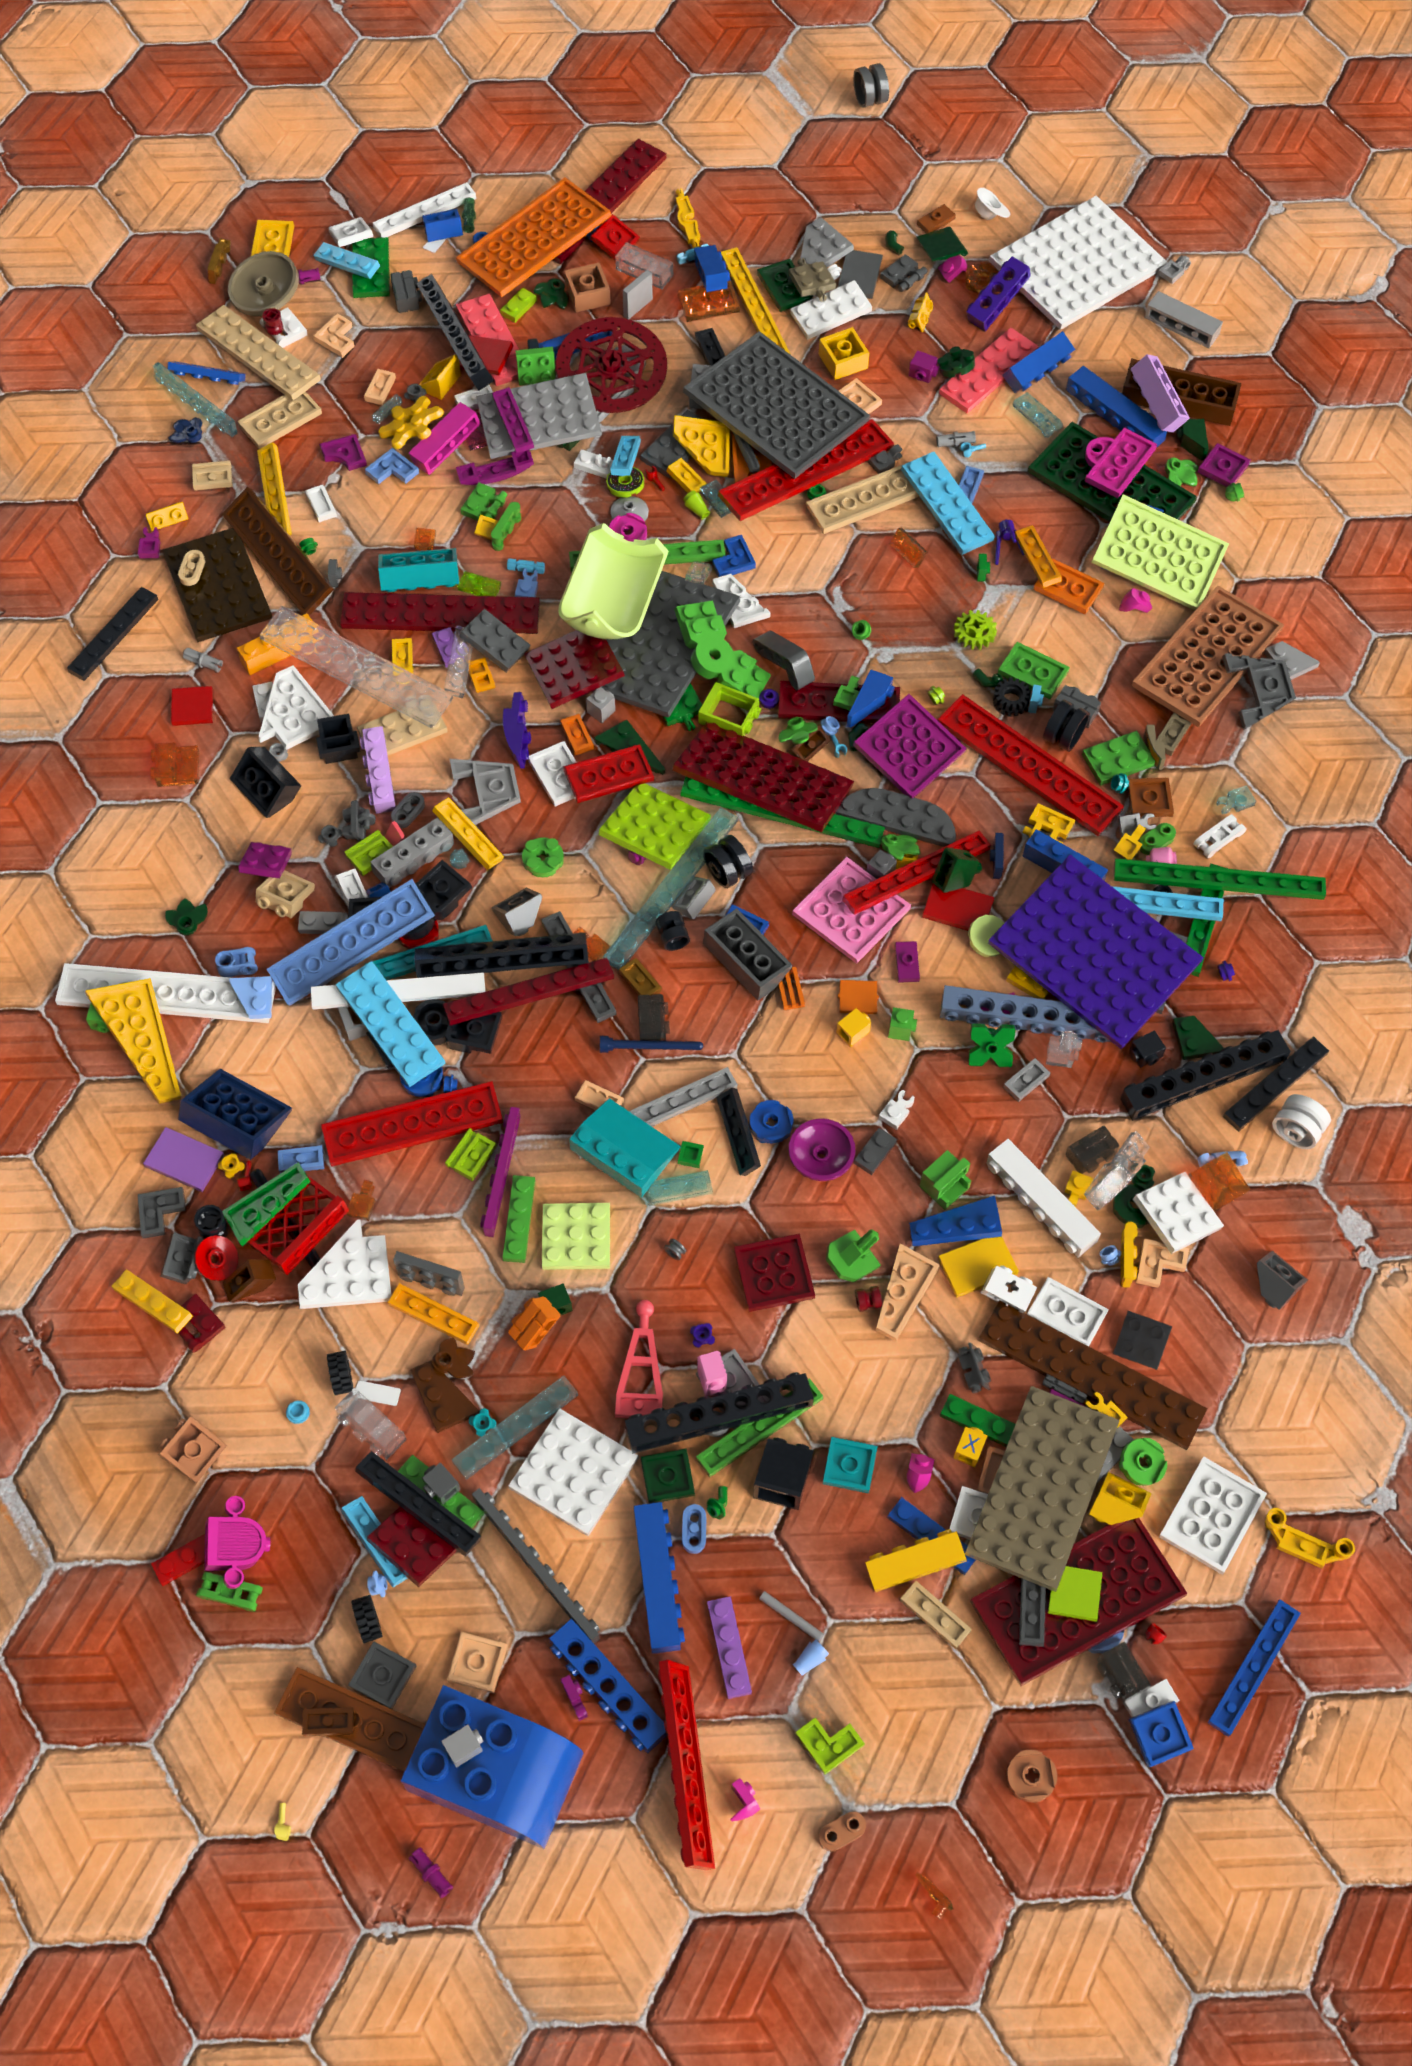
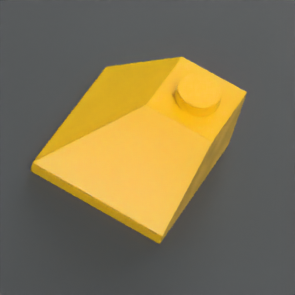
[1089,1472,1152,1525]

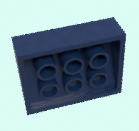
[178,1069,292,1160]

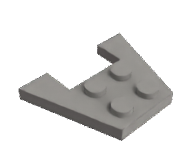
[450,759,521,825]

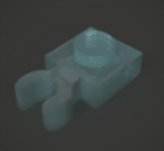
[1216,785,1256,814]

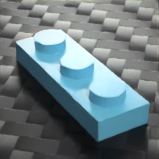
[610,436,641,476]

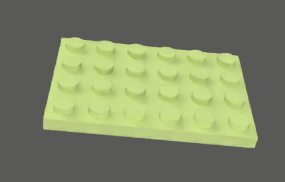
[1091,495,1229,610]

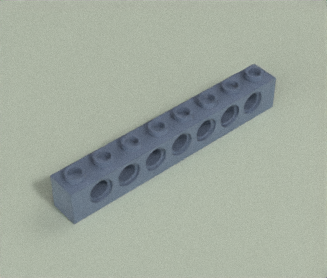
[940,985,1110,1043]

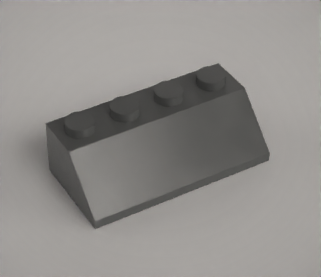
[703,908,793,1000]

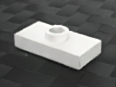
[1123,1679,1180,1717]

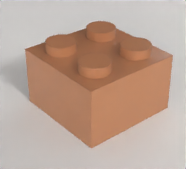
[564,263,610,313]

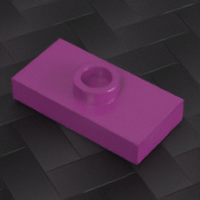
[895,941,920,983]

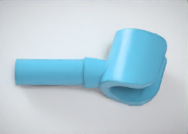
[960,442,986,458]
[830,735,847,758]

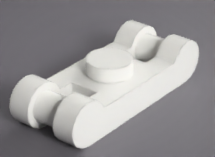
[1193,814,1247,859]

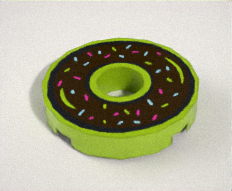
[606,467,645,498]

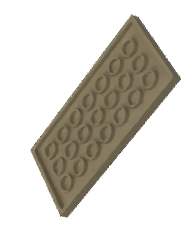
[965,1386,1120,1592]

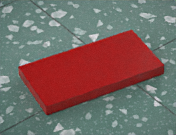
[563,744,654,803]

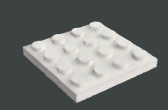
[508,1408,639,1537]

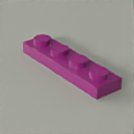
[492,387,534,454]

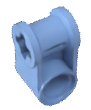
[215,947,258,977]

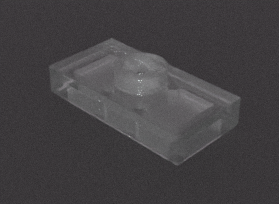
[685,561,712,584]

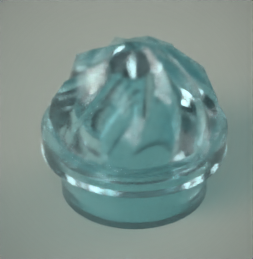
[450,848,471,869]

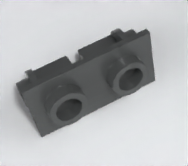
[958,1342,991,1393]

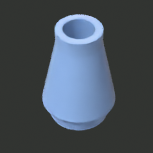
[793,1639,829,1676]

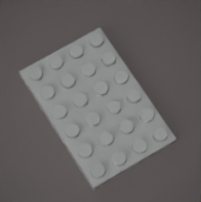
[476,373,602,459]

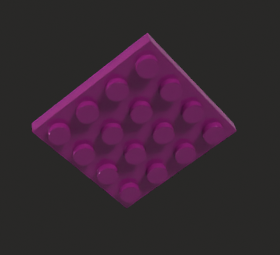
[853,694,967,798]

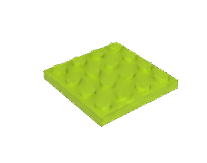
[598,784,711,870]

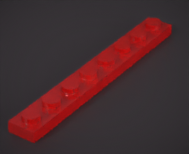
[842,830,991,915]

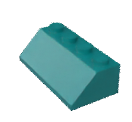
[378,548,459,592]

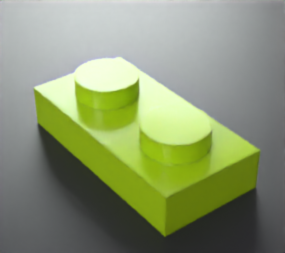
[500,288,537,323]

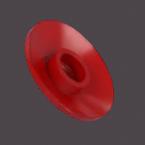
[194,1235,239,1281]

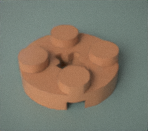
[1006,1750,1057,1803]

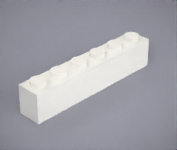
[987,1139,1101,1258]

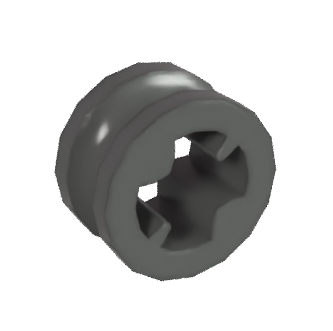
[664,1239,686,1261]

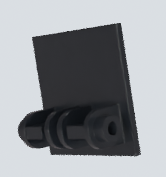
[1113,1311,1172,1370]

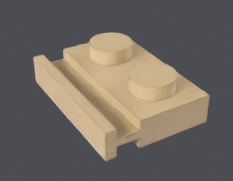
[192,460,233,491]

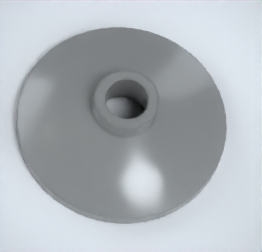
[610,496,649,521]

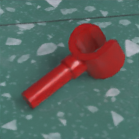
[646,466,665,491]
[237,1161,252,1191]

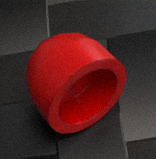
[1145,1623,1167,1645]

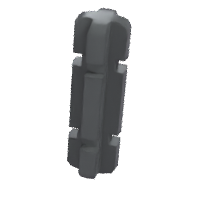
[1043,1374,1087,1404]

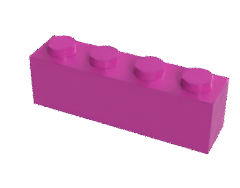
[409,402,481,475]

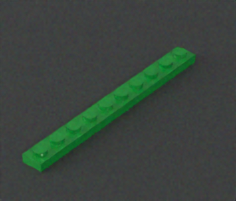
[681,777,885,848]
[1114,859,1326,900]

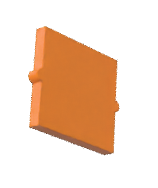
[838,980,879,1014]

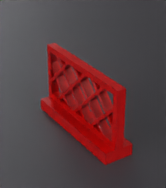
[247,1176,349,1275]

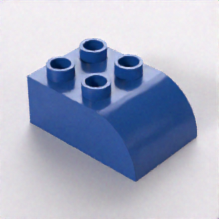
[401,1685,584,1849]

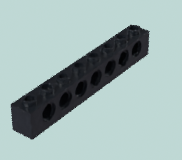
[416,274,494,391]
[415,932,589,978]
[1120,1030,1291,1121]
[625,1372,814,1454]

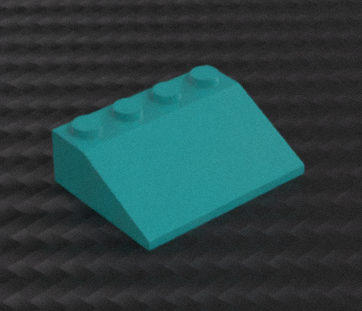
[569,1098,681,1198]

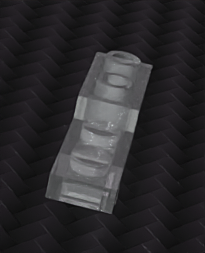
[1084,1131,1150,1210]

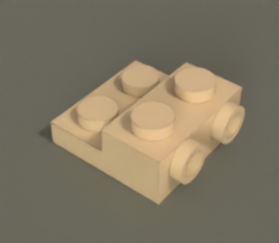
[255,870,315,918]

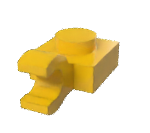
[1114,824,1146,860]
[1064,1170,1093,1207]

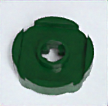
[937,346,975,377]
[1113,1183,1150,1228]

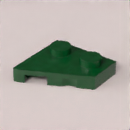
[1172,1016,1224,1060]

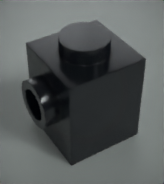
[1129,1030,1166,1068]

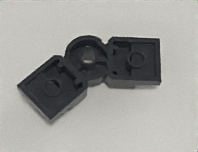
[348,860,472,940]
[366,999,502,1069]

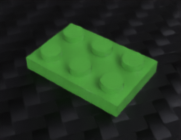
[998,642,1070,699]
[1082,731,1156,786]

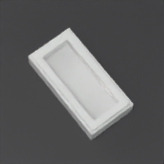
[305,485,337,522]

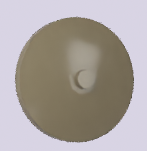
[228,251,299,316]

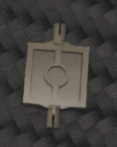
[789,258,836,302]

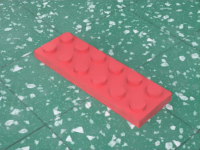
[456,293,519,386]
[939,328,1039,414]

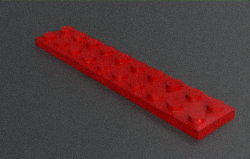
[718,419,894,521]
[938,694,1124,836]

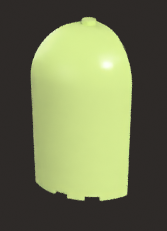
[558,523,669,639]

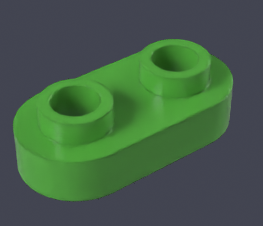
[1139,823,1176,855]

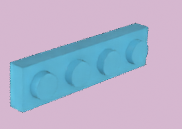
[313,242,380,279]
[341,1496,408,1588]

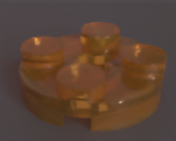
[965,262,999,294]

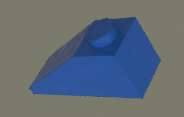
[847,669,895,728]

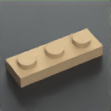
[900,1581,972,1650]

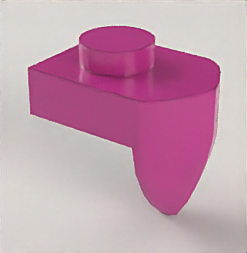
[938,255,967,283]
[1119,588,1152,613]
[907,1453,935,1493]
[730,1778,760,1821]

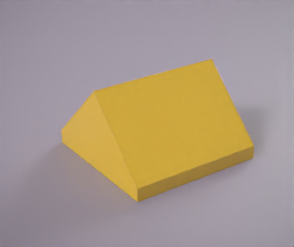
[419,354,461,400]

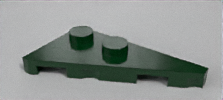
[594,720,666,775]

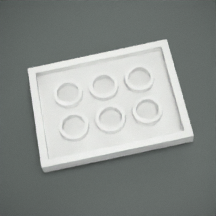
[1159,1456,1267,1575]

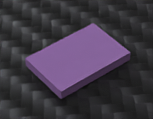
[143,1127,225,1192]

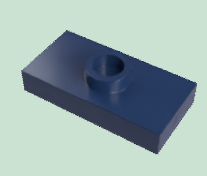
[989,832,1004,879]

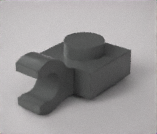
[868,444,903,474]

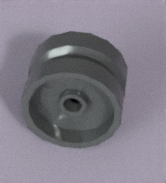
[853,63,889,108]

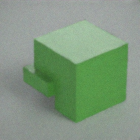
[920,1150,971,1210]

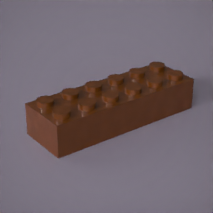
[1122,358,1242,426]

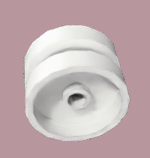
[1272,1094,1331,1149]

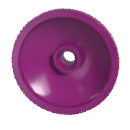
[789,1119,855,1181]

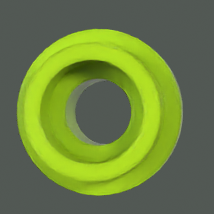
[927,686,945,705]

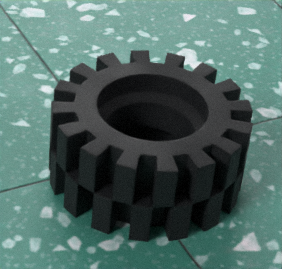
[993,678,1031,717]
[327,1350,354,1395]
[351,1595,383,1643]

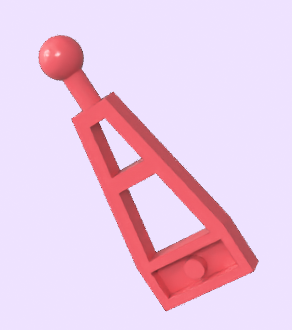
[615,1300,663,1418]

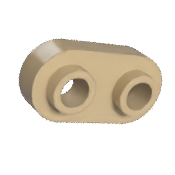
[178,550,205,586]

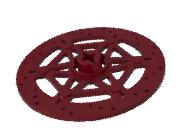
[556,317,668,413]

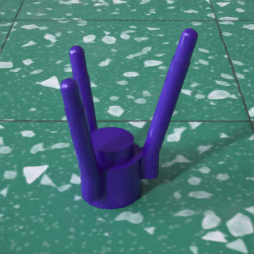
[995,519,1025,565]

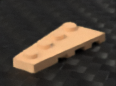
[876,1244,940,1341]

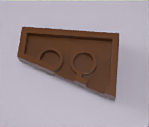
[410,1360,480,1433]

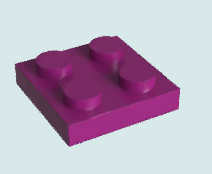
[1198,443,1251,487]
[239,842,292,879]

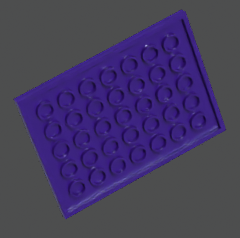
[988,855,1204,1049]

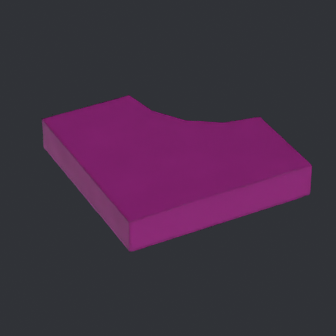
[319,434,367,471]

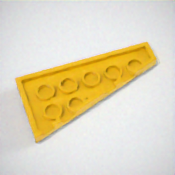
[85,978,181,1104]

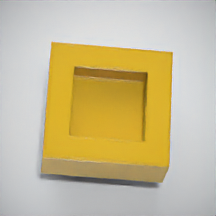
[474,515,499,540]

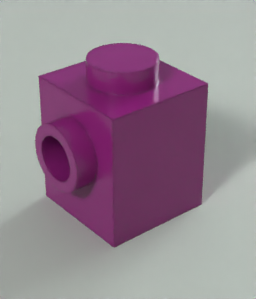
[909,350,939,383]

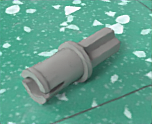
[183,648,223,672]

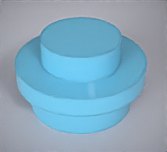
[286,1401,310,1424]

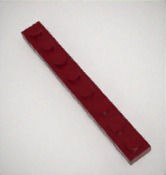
[443,958,614,1026]

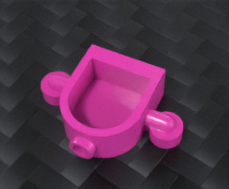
[204,1496,270,1589]

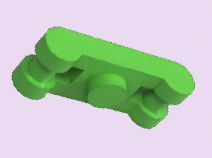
[491,502,521,551]
[196,1572,263,1612]

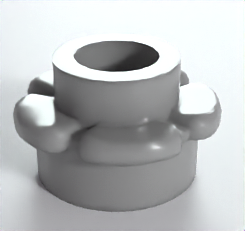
[269,743,288,762]

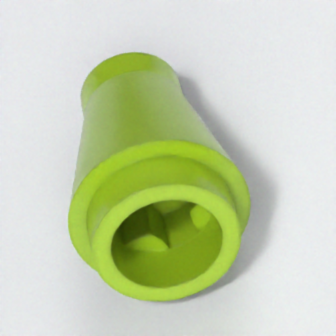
[683,491,710,520]

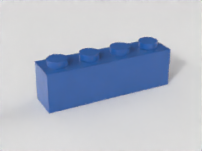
[1002,331,1076,393]
[1023,829,1108,881]

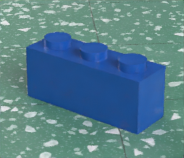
[694,245,730,292]

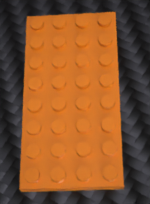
[456,177,611,298]

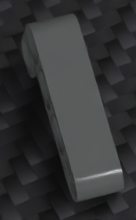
[753,630,815,691]

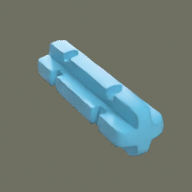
[676,244,709,265]
[507,558,545,574]

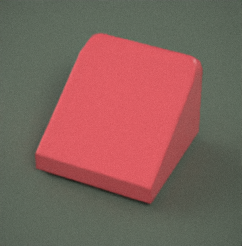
[385,821,405,846]

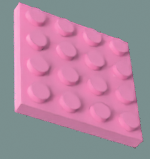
[792,857,911,964]

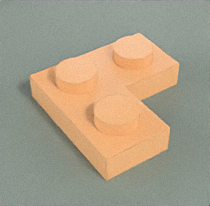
[314,313,354,358]
[1136,1239,1189,1288]

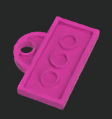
[1085,428,1157,498]

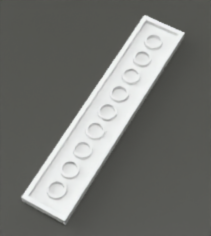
[55,963,276,1023]

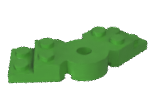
[674,601,771,698]

